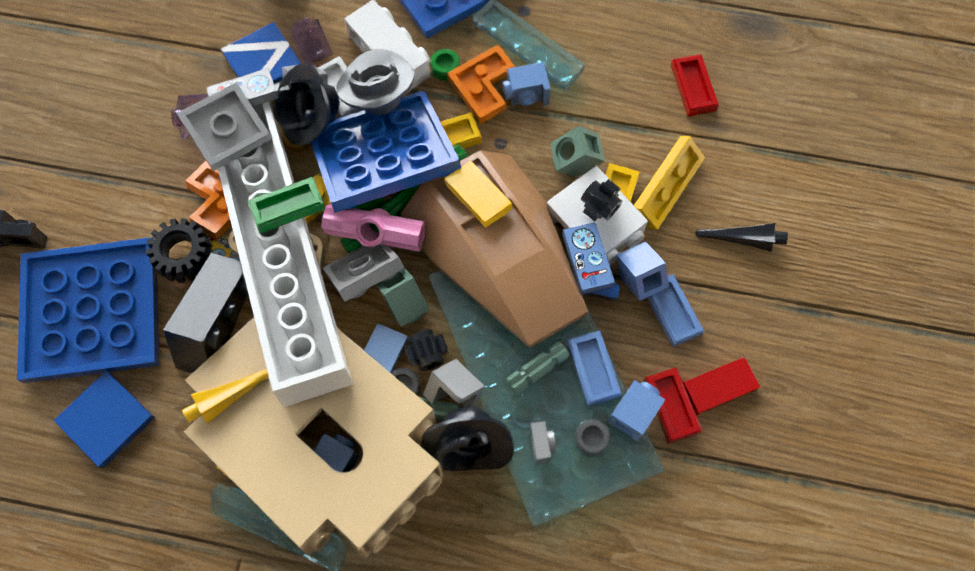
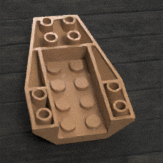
[401,150,588,348]

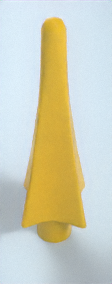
[182,368,269,424]

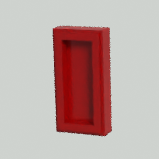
[671,54,719,117]
[683,357,760,415]
[643,367,702,444]

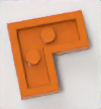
[447,44,515,124]
[185,161,232,240]

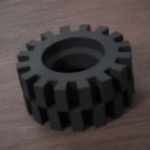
[146,218,214,283]

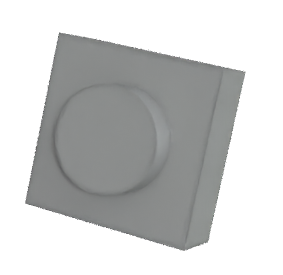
[529,421,556,465]

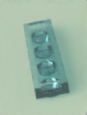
[473,0,585,91]
[211,483,347,571]

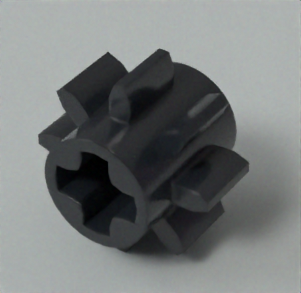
[581,179,623,222]
[405,329,448,371]

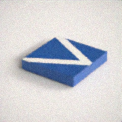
[221,22,301,84]

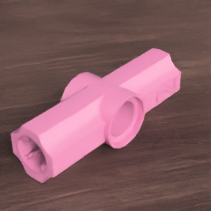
[321,204,426,252]

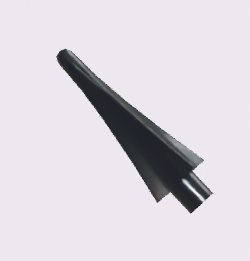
[695,223,788,252]

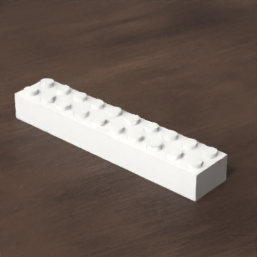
[218,101,353,407]

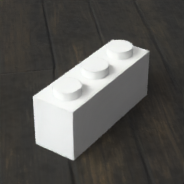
[344,0,431,94]

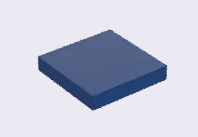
[53,371,155,468]

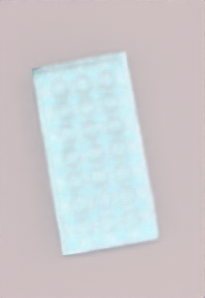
[429,271,665,528]

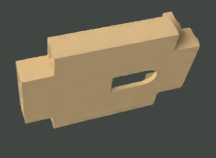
[184,318,443,558]

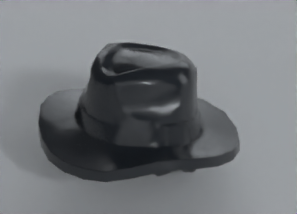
[273,62,340,145]
[420,406,514,471]

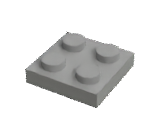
[177,82,272,171]
[323,244,404,302]

